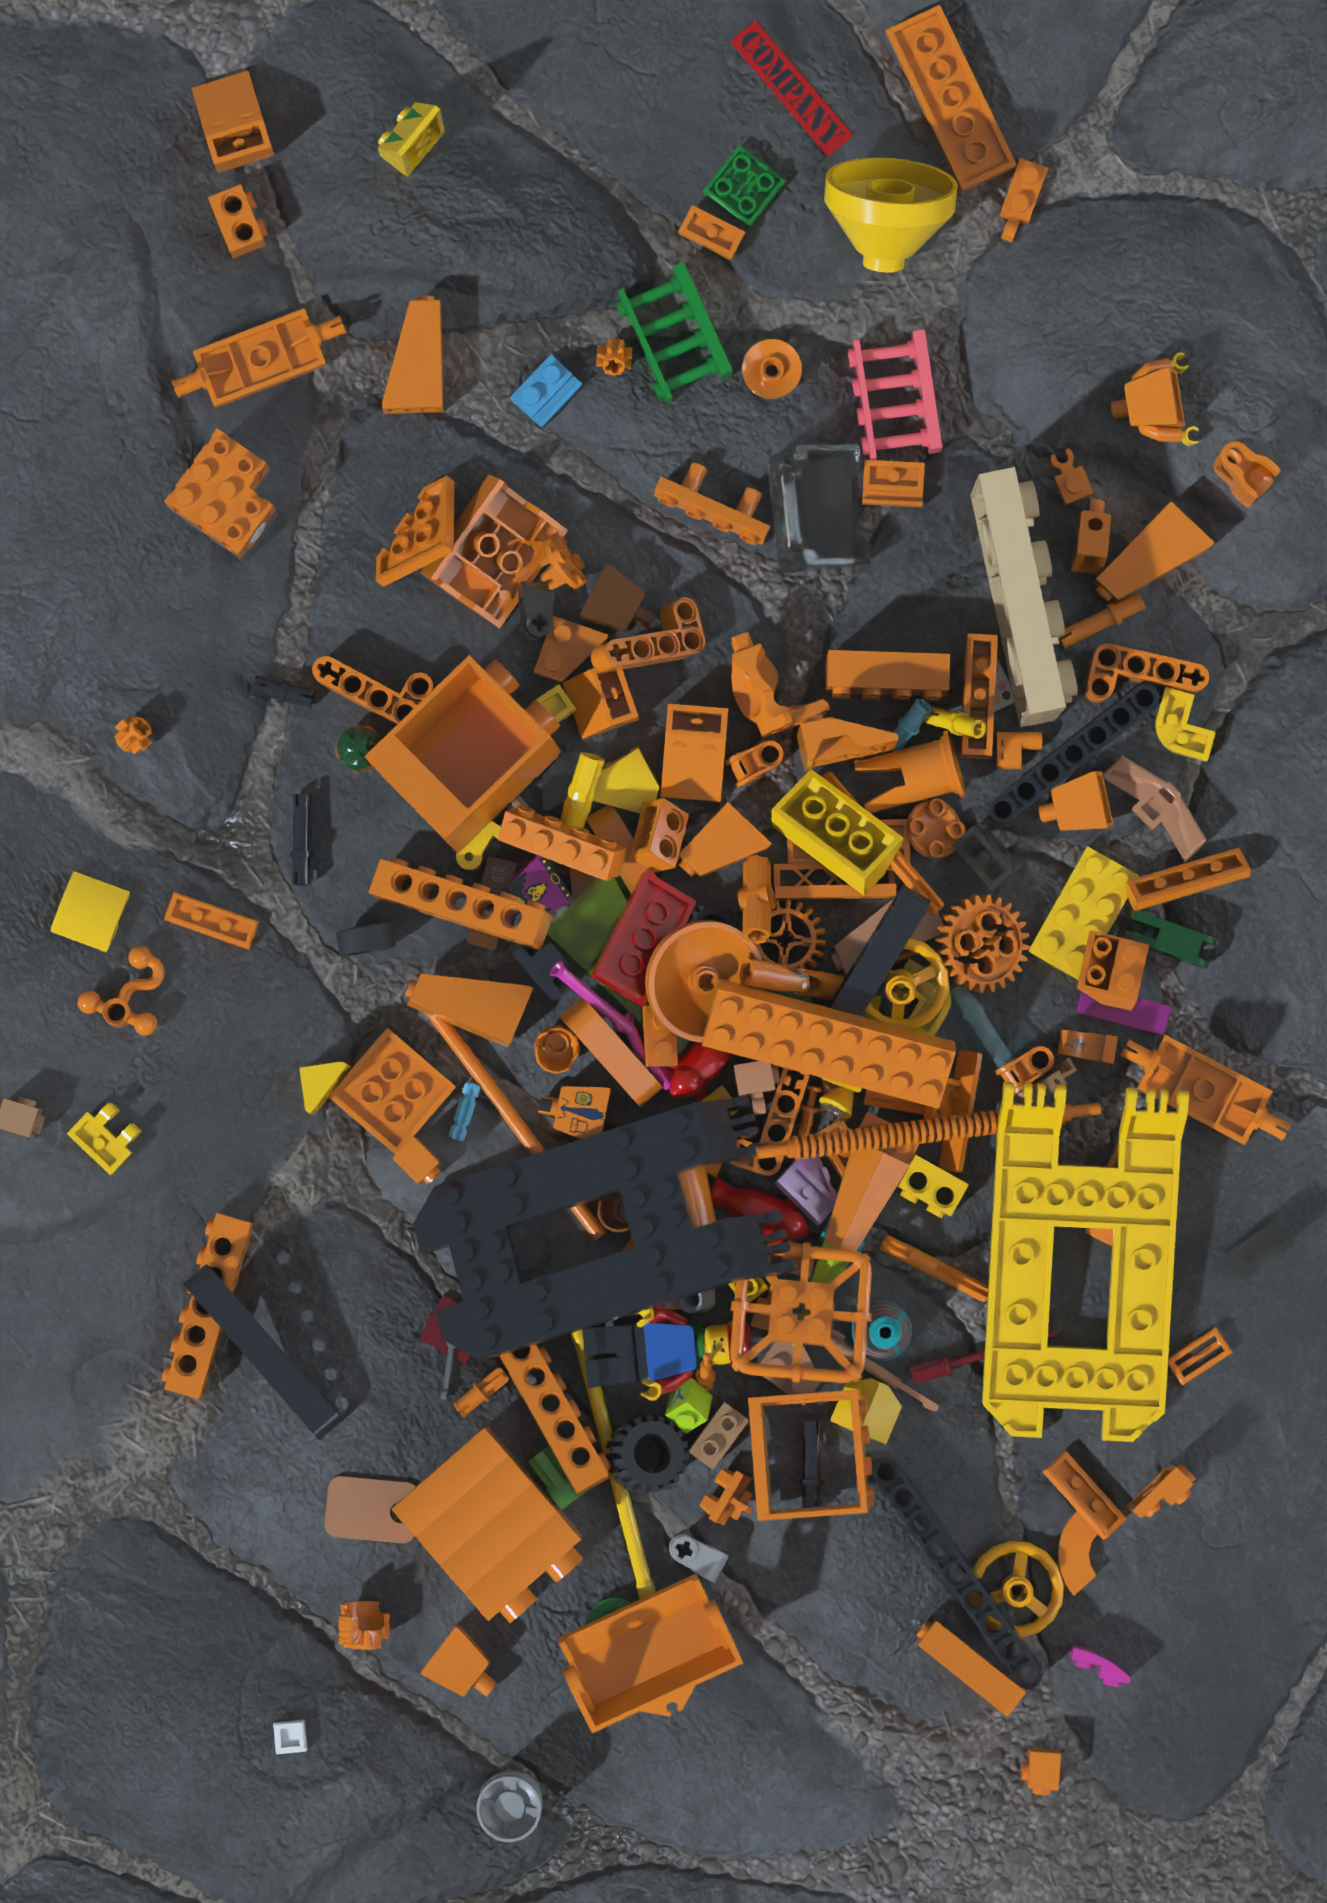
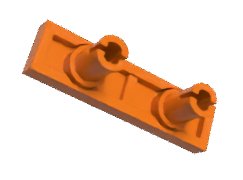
[654,463,770,546]

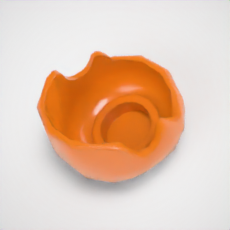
[534,1024,580,1074]

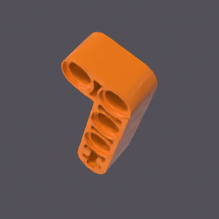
[591,597,705,672]
[1085,644,1209,703]
[312,656,435,725]
[559,997,663,1108]
[729,1068,809,1176]

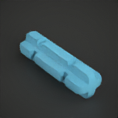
[449,1082,481,1141]

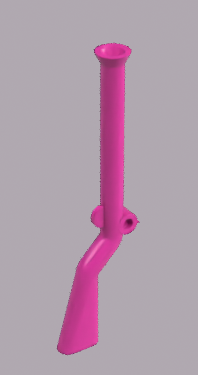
[550,961,674,1090]

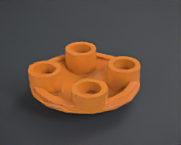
[906,798,965,859]

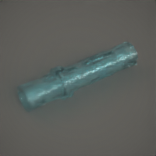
[950,983,1014,1068]

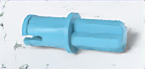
[893,698,932,751]

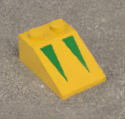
[378,102,445,178]

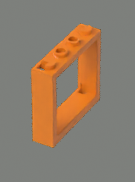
[748,1389,875,1521]

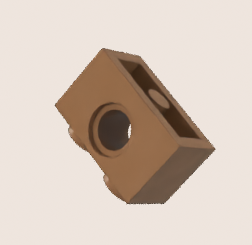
[688,1401,749,1470]

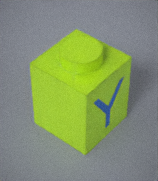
[665,1378,713,1434]

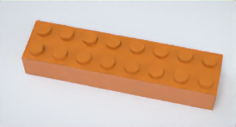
[702,979,956,1109]

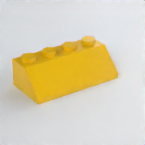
[771,769,904,896]

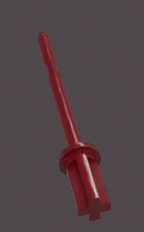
[909,1331,1058,1385]

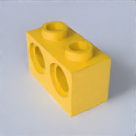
[897,1155,969,1219]

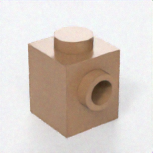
[0,1096,45,1138]

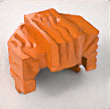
[338,1601,390,1650]

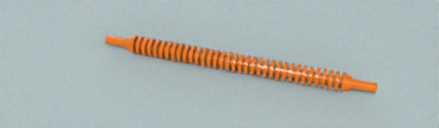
[756,1102,1101,1160]

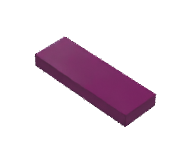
[1075,991,1171,1036]

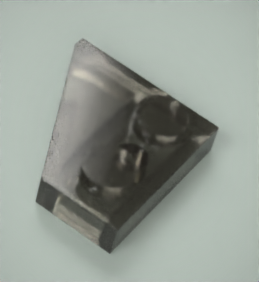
[543,753,604,812]

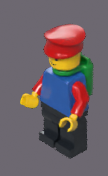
[582,1308,752,1401]

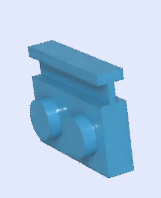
[510,355,583,429]

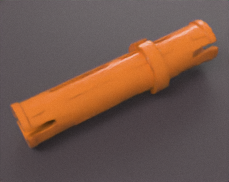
[1059,592,1146,649]

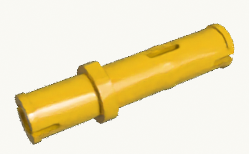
[923,706,986,739]

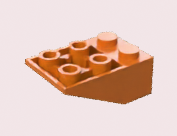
[191,71,275,173]
[661,704,728,802]

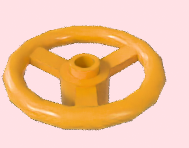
[863,938,949,1030]
[968,1541,1064,1638]

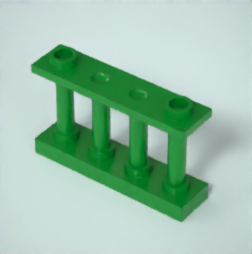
[615,262,733,405]

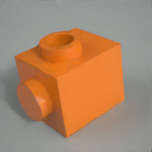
[1021,1748,1061,1795]

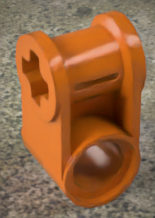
[725,740,784,788]
[995,1046,1054,1094]

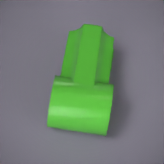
[528,1446,586,1510]

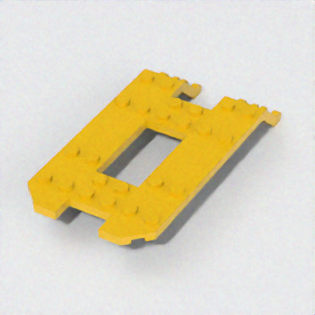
[982,1082,1189,1442]

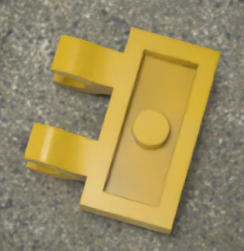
[67,1102,142,1175]

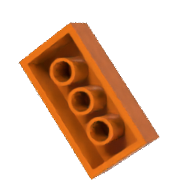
[825,650,950,702]

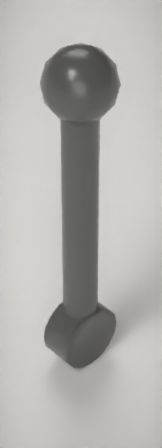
[441,1342,456,1400]

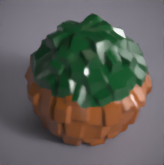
[335,725,381,775]

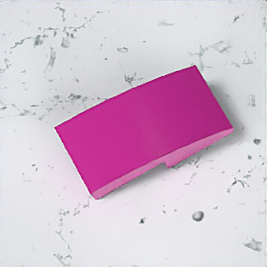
[1069,1645,1131,1688]

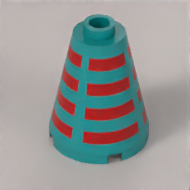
[851,1300,912,1361]

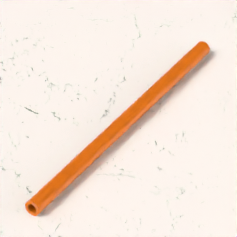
[425,1013,607,1241]

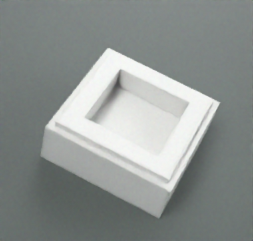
[273,1719,307,1754]

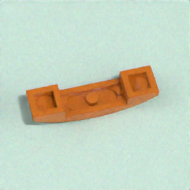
[586,805,656,894]

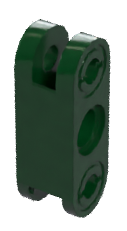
[1122,910,1218,969]

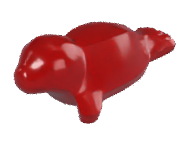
[669,1042,734,1101]
[710,1178,809,1243]

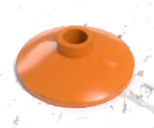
[742,339,802,399]

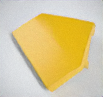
[593,747,659,814]

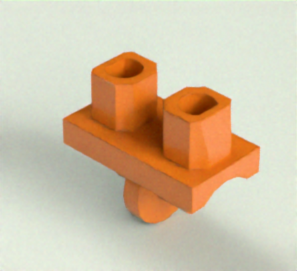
[700,1468,754,1526]

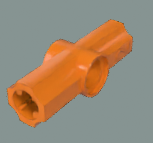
[738,855,776,944]

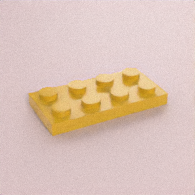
[1028,846,1140,980]

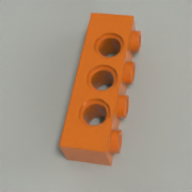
[959,634,998,759]

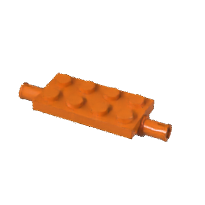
[171,308,346,409]
[1120,1035,1291,1145]

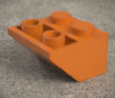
[563,668,639,740]
[1077,930,1149,1012]

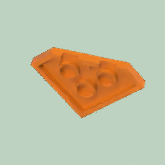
[376,476,454,587]

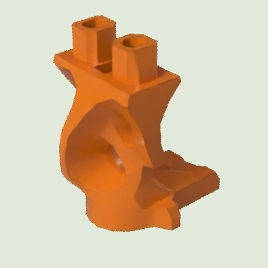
[731,632,830,737]

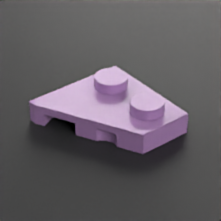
[774,1152,837,1226]

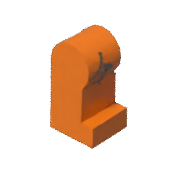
[1057,1030,1118,1065]

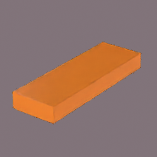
[164,892,260,950]
[1042,1450,1127,1540]

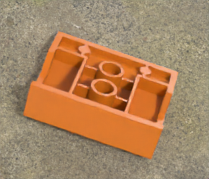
[420,474,568,629]
[796,714,899,772]

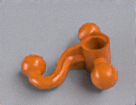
[77,945,165,1036]

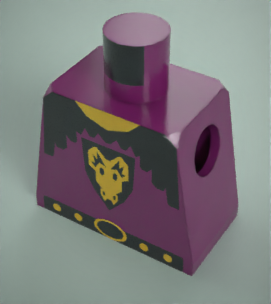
[503,855,574,919]

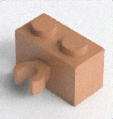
[733,1061,780,1115]

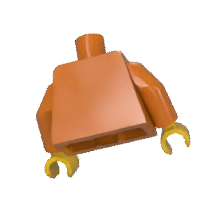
[1111,352,1199,446]

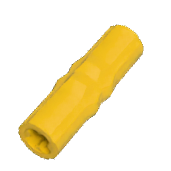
[560,752,605,828]

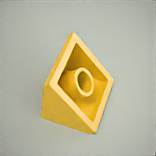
[299,1061,351,1115]

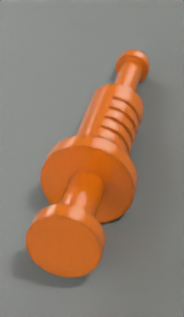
[798,1085,822,1139]
[696,1353,716,1392]

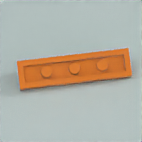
[774,863,896,901]

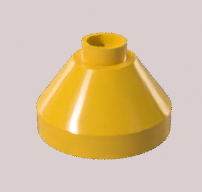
[824,158,958,273]

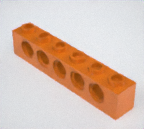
[368,857,553,950]
[161,1213,254,1399]
[499,1344,611,1496]

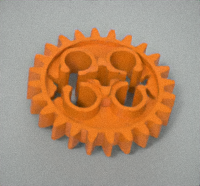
[935,895,1030,993]

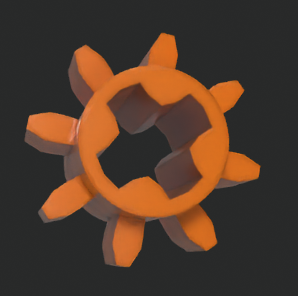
[596,338,633,375]
[114,715,152,755]

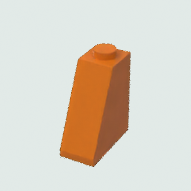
[678,802,772,878]

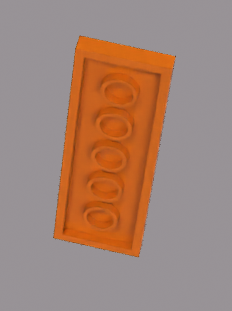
[885,5,1017,192]

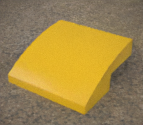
[51,871,130,952]

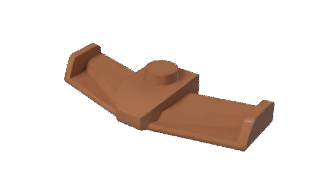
[1103,755,1207,862]

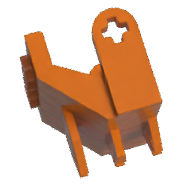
[557,1574,743,1733]

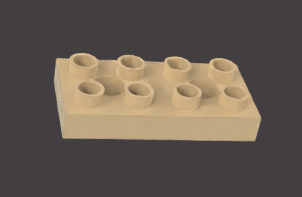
[970,467,1078,728]

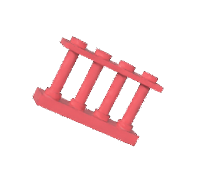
[848,330,942,460]

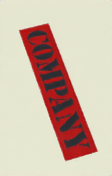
[730,20,854,156]

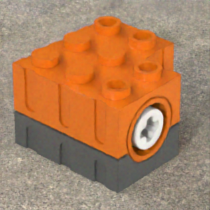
[164,428,279,563]

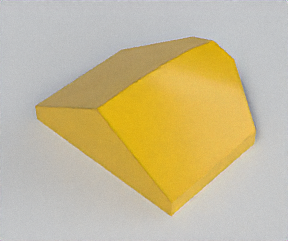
[830,1378,902,1444]

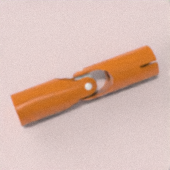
[740,959,845,1001]

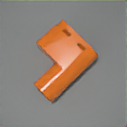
[996,732,1042,769]

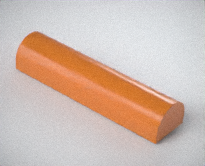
[1126,847,1251,911]

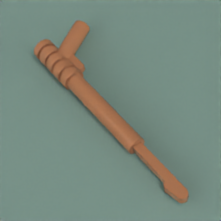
[830,1303,939,1411]

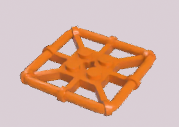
[730,1243,872,1383]

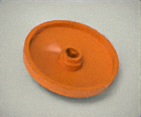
[645,920,765,1042]

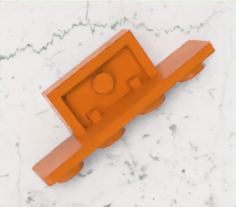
[923,1050,982,1173]

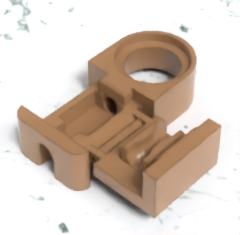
[1013,1058,1077,1104]

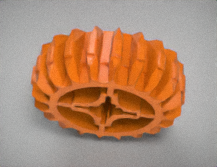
[753,899,826,970]

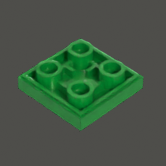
[702,145,786,229]

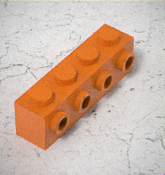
[497,806,627,881]

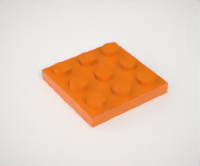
[328,1028,456,1154]

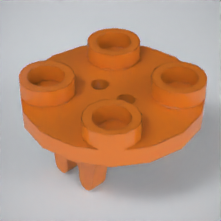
[540,532,586,590]

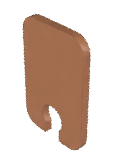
[325,1476,416,1543]

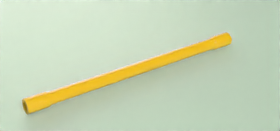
[570,1330,656,1600]

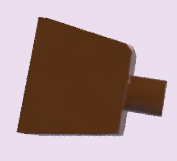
[580,564,656,633]

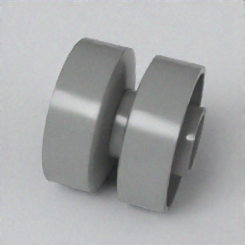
[476,1770,543,1842]

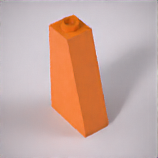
[382,295,444,414]
[1094,502,1215,603]
[405,973,533,1047]
[916,1618,1026,1717]

